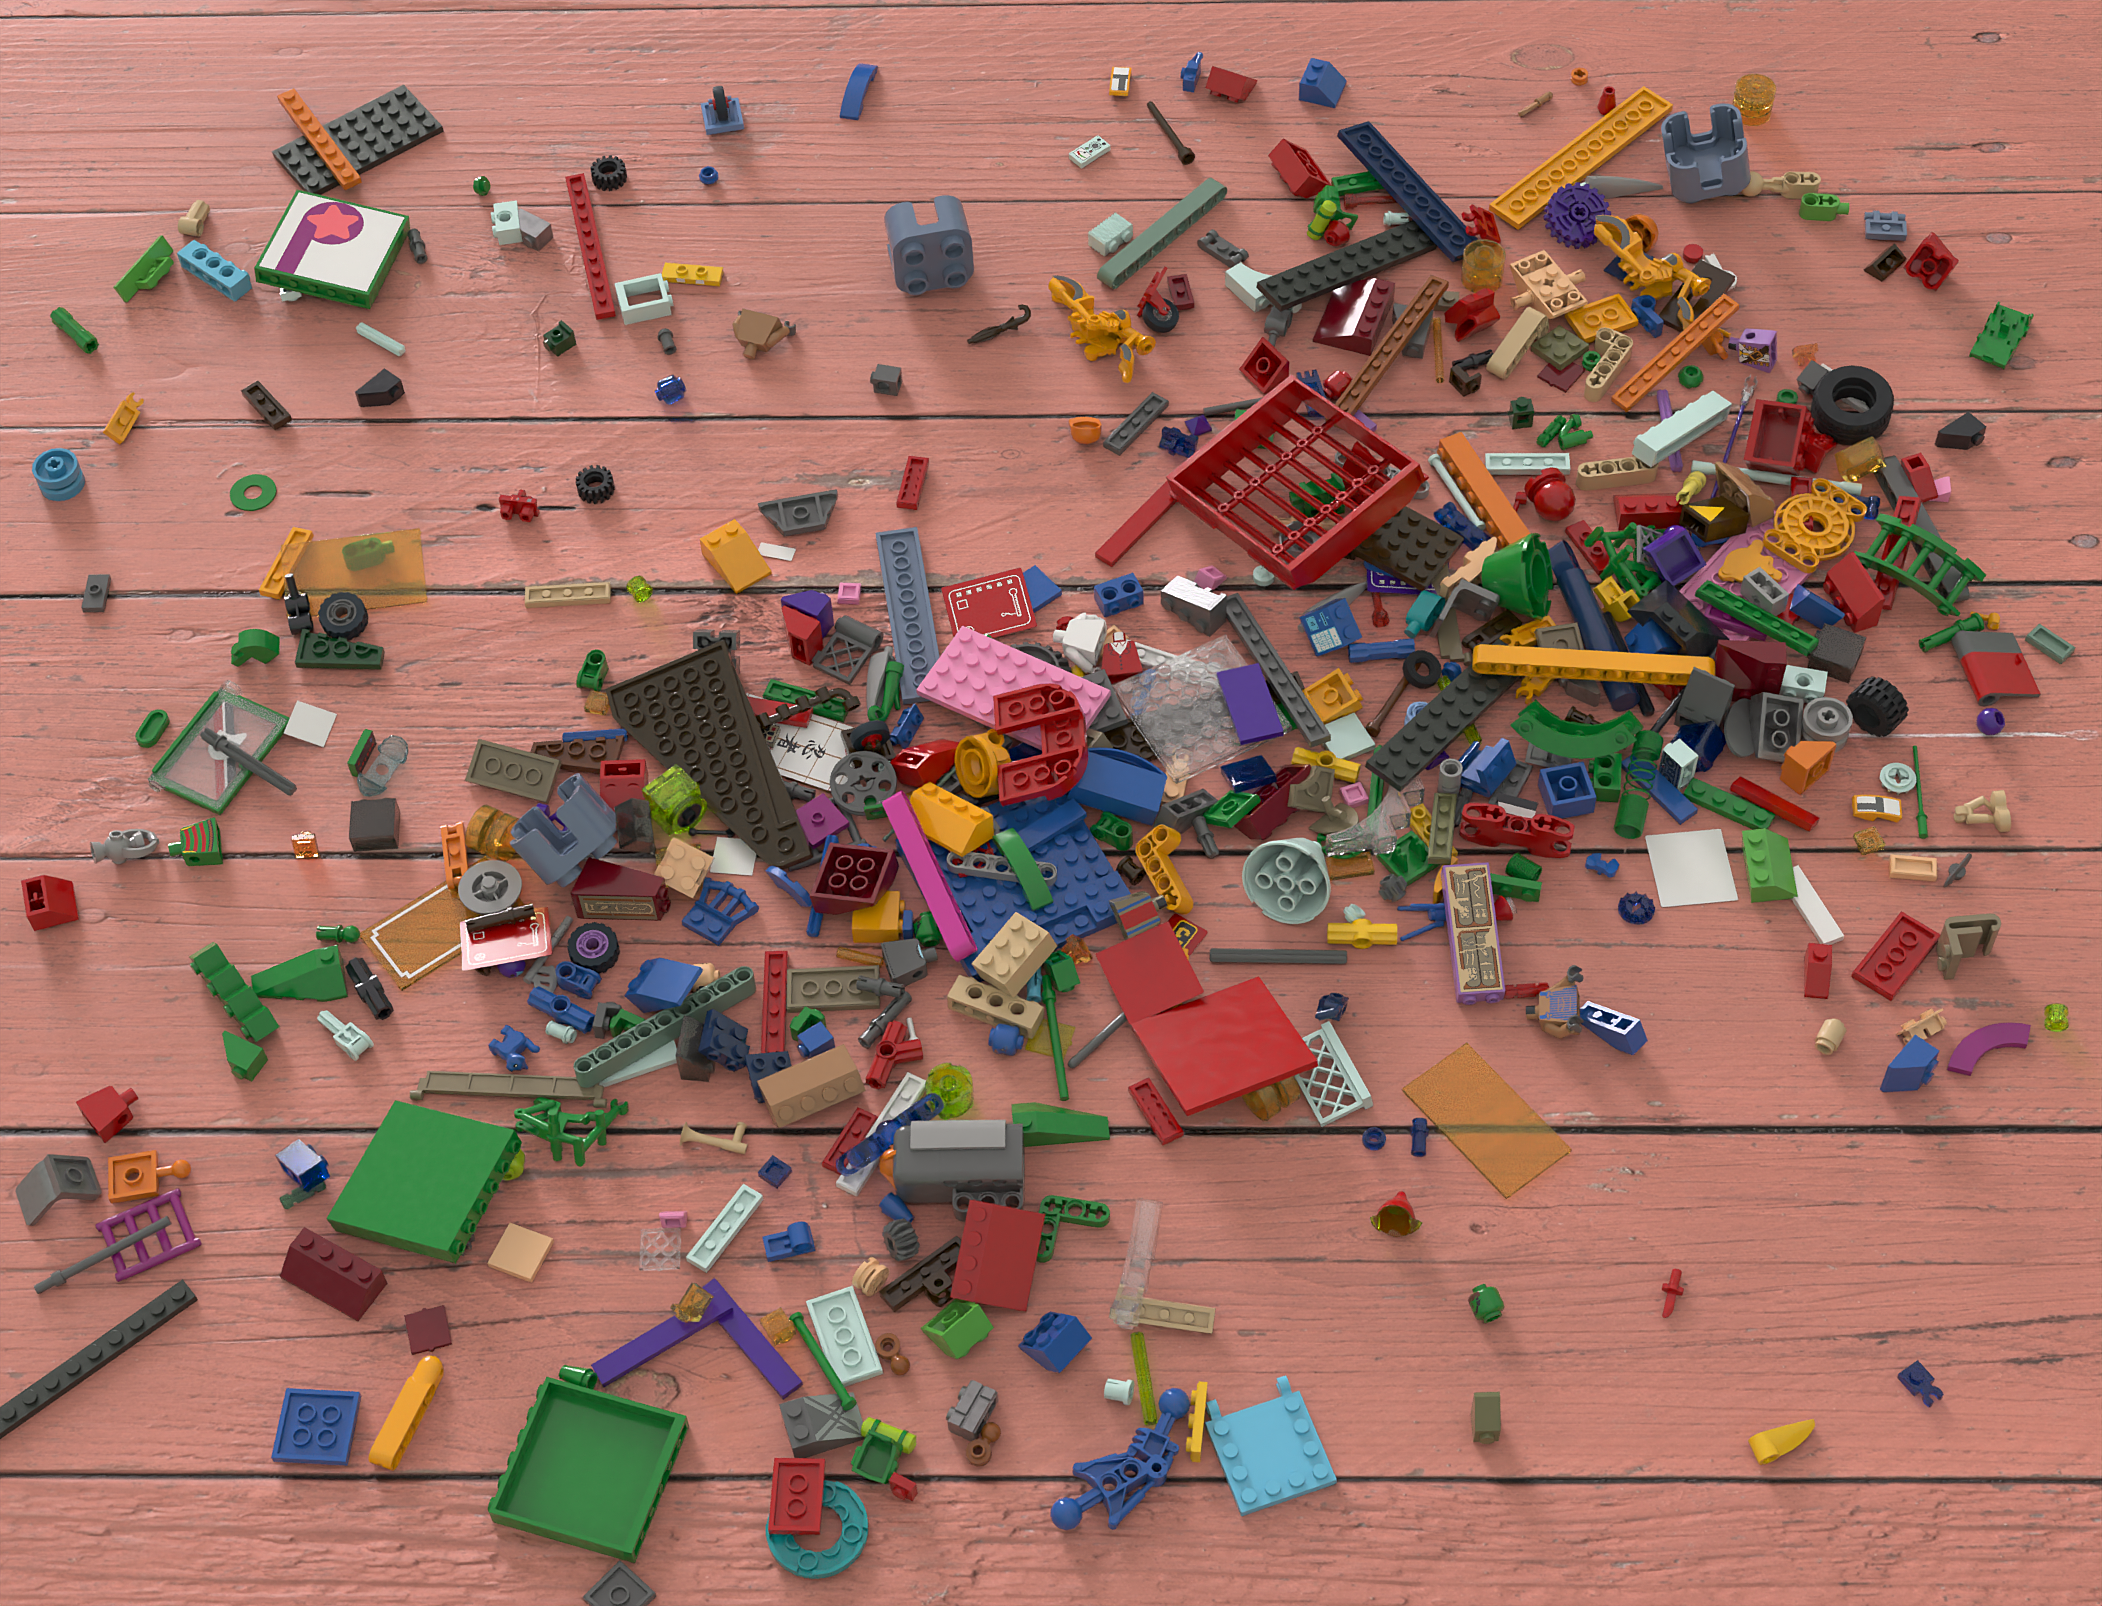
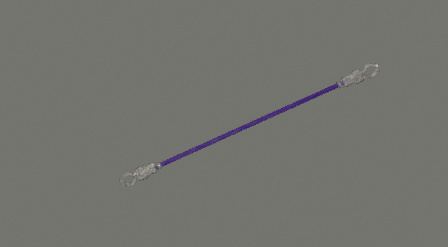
[1696,374,1758,554]

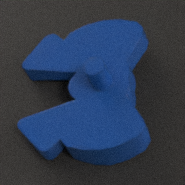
[1585,853,1619,878]

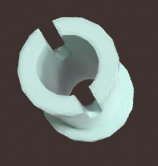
[1383,211,1409,227]
[545,1020,577,1044]

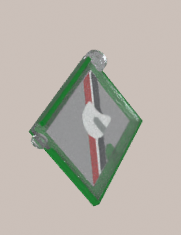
[148,680,290,815]

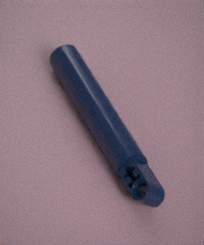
[1548,540,1640,712]

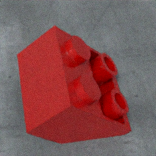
[781,606,824,666]
[21,875,79,931]

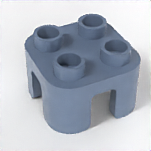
[1661,103,1751,203]
[884,195,974,295]
[510,773,617,888]

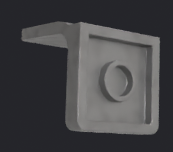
[1429,579,1500,638]
[15,1154,102,1226]

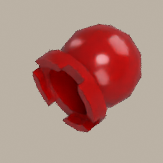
[1524,467,1576,522]

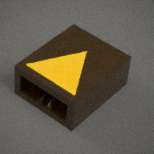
[1679,496,1749,543]

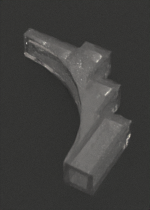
[1325,775,1425,856]
[1109,1198,1163,1330]

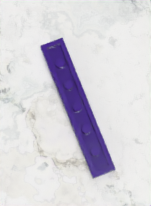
[695,1278,803,1400]
[591,1288,734,1387]

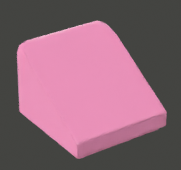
[1930,477,1951,502]
[1194,566,1227,591]
[659,1211,687,1228]

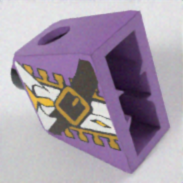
[1728,328,1777,373]

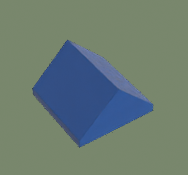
[1789,584,1845,631]

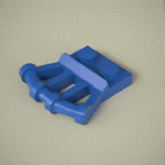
[682,877,759,946]

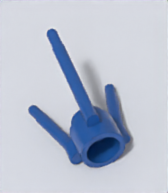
[1397,903,1446,941]

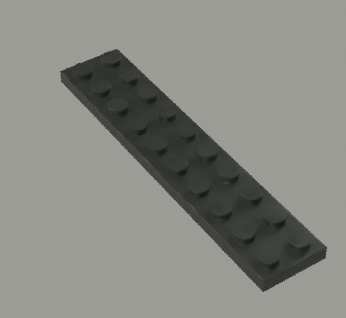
[1256,220,1437,312]
[1365,639,1522,792]

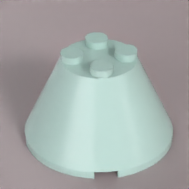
[1242,838,1331,924]

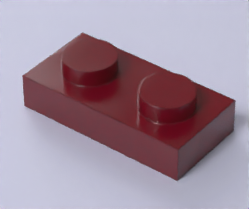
[1167,274,1194,310]

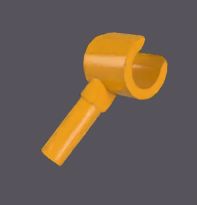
[1970,611,2000,630]

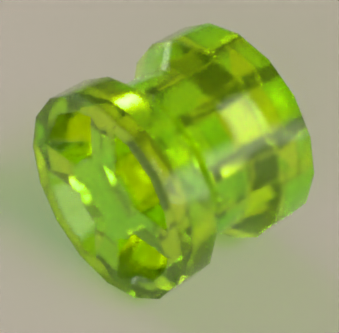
[626,575,653,603]
[2044,1003,2069,1032]

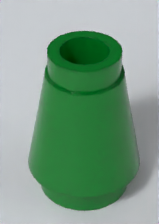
[559,1365,598,1389]

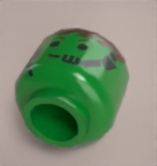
[913,911,943,947]
[1468,1284,1505,1323]

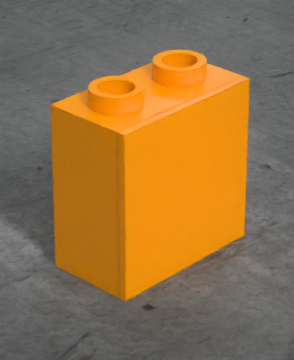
[852,891,905,943]

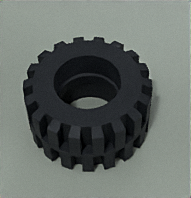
[1846,677,1909,737]

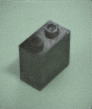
[1806,623,1867,683]
[349,798,400,852]

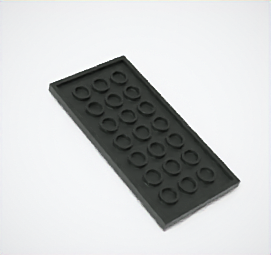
[272,85,444,195]

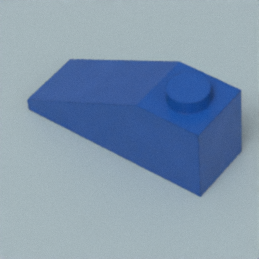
[1580,1001,1648,1055]

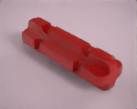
[1504,982,1549,999]

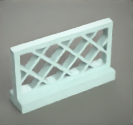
[1294,1021,1373,1127]

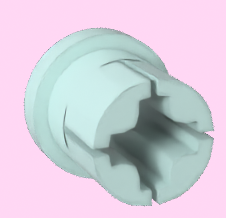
[1104,1378,1135,1405]

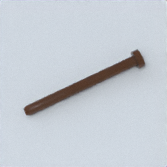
[1365,663,1422,737]

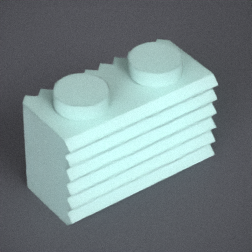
[1088,213,1133,256]

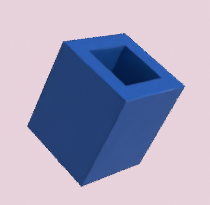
[797,1021,835,1059]

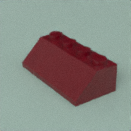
[1234,764,1312,840]
[280,1227,388,1322]

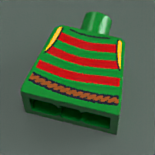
[168,817,223,866]

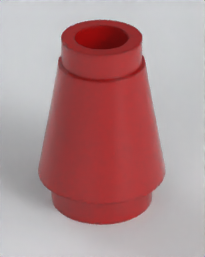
[1597,86,1617,115]

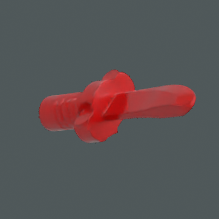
[1662,1269,1684,1318]

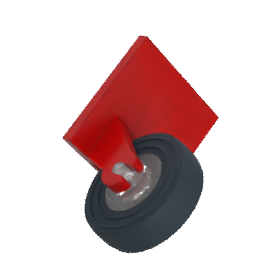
[1136,266,1179,333]

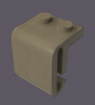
[1936,913,2001,980]

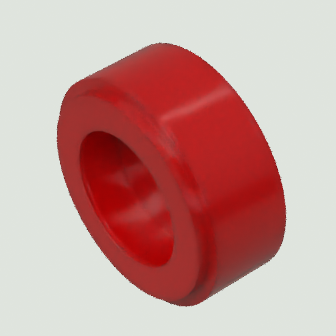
[1683,244,1703,263]

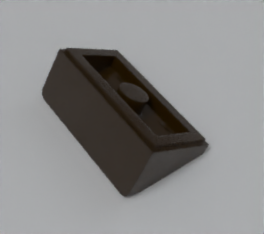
[1863,244,1907,282]

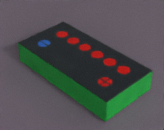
[347,729,377,777]

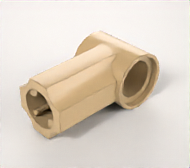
[178,200,210,237]

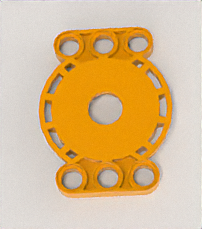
[1762,478,1867,573]

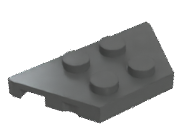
[758,489,838,537]

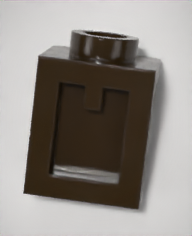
[1449,365,1482,397]

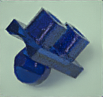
[1159,426,1199,458]

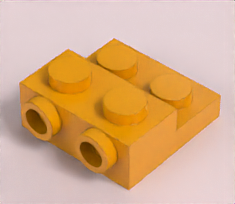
[1302,668,1364,725]

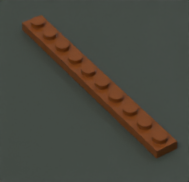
[1325,275,1449,430]

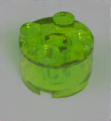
[925,1063,974,1120]

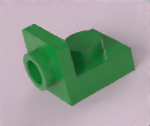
[609,1008,645,1038]

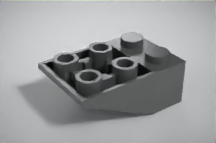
[1674,667,1735,743]

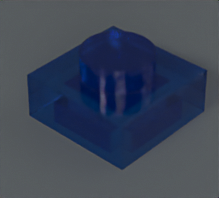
[758,1155,792,1189]

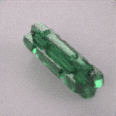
[279,1176,326,1209]

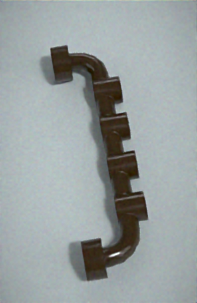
[756,686,861,730]

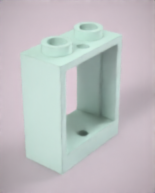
[614,273,674,325]

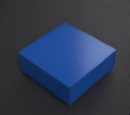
[903,910,914,940]

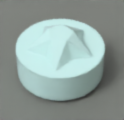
[1253,565,1274,586]

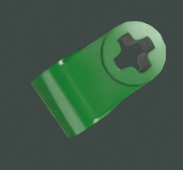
[576,649,609,692]
[1090,811,1133,851]

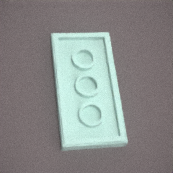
[806,1286,883,1387]

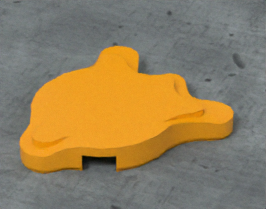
[1718,539,1782,583]

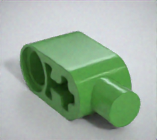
[1799,193,1849,221]

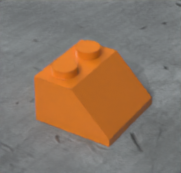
[1780,741,1837,795]

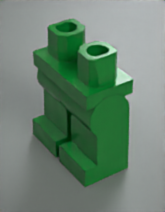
[1289,473,1345,518]

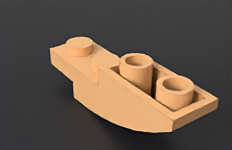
[1439,537,1497,601]

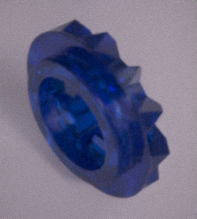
[1618,891,1655,925]

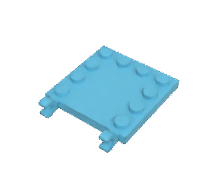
[1205,1375,1337,1516]

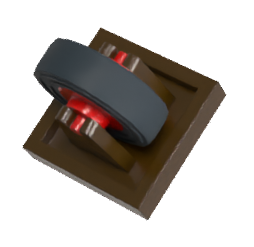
[840,720,896,769]

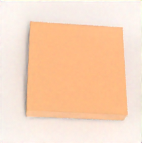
[487,1223,554,1283]

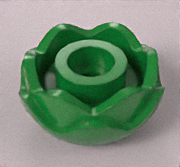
[1678,365,1704,389]

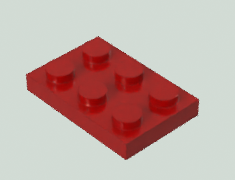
[768,1458,826,1535]

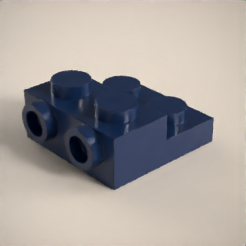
[698,1009,750,1072]

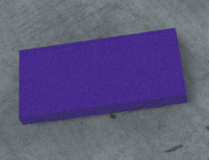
[1216,663,1284,745]

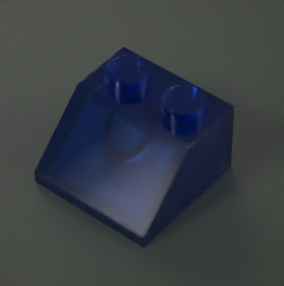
[1661,721,1726,772]

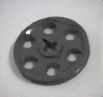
[830,751,897,816]

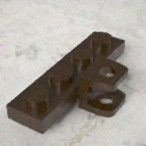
[879,1236,961,1312]

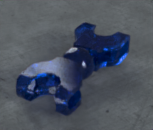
[836,1093,944,1176]

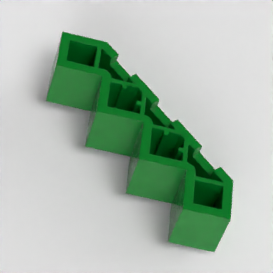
[189,942,280,1042]

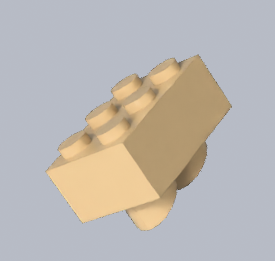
[972,912,1057,998]

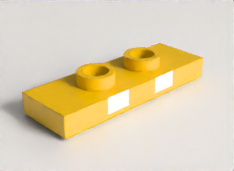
[662,263,724,286]

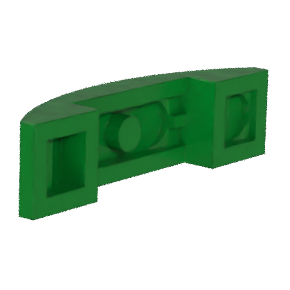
[992,828,1053,912]

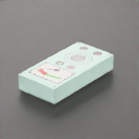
[1069,135,1111,169]

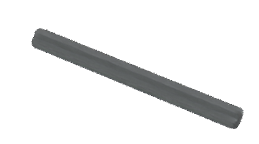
[1210,948,1347,964]

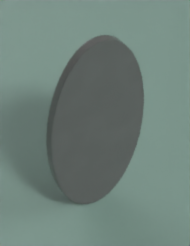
[1724,698,1755,758]

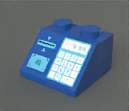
[1299,598,1362,656]

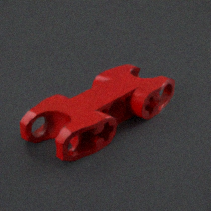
[1459,803,1575,858]

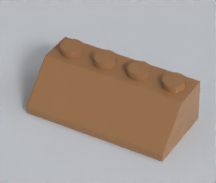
[757,1044,866,1128]

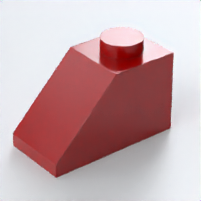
[1804,943,1832,999]

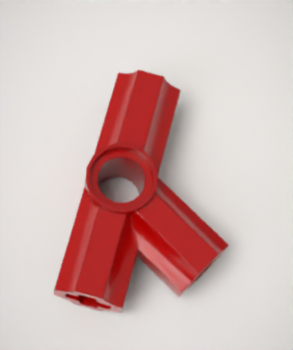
[865,1020,923,1090]

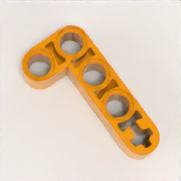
[1135,824,1193,915]

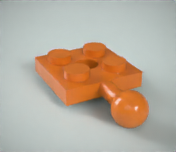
[108,1150,191,1204]

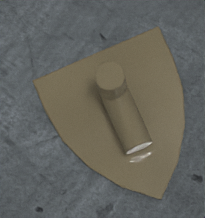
[1309,796,1359,834]

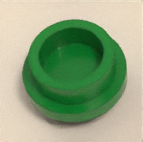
[473,176,491,196]

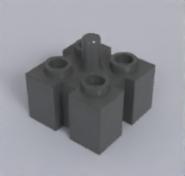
[693,629,740,674]

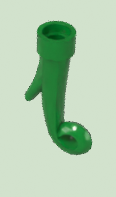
[867,661,905,722]

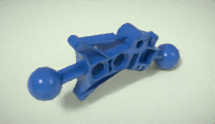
[1050,1388,1190,1530]

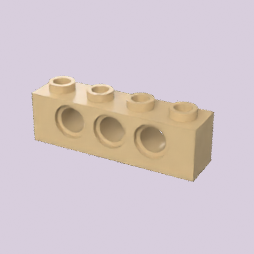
[947,975,1044,1040]

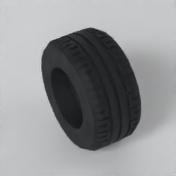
[1811,365,1894,446]

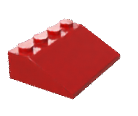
[950,1200,1046,1311]

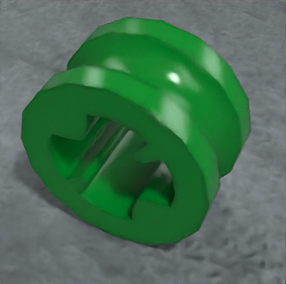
[1582,351,1601,371]

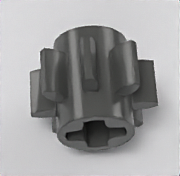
[1378,873,1407,902]

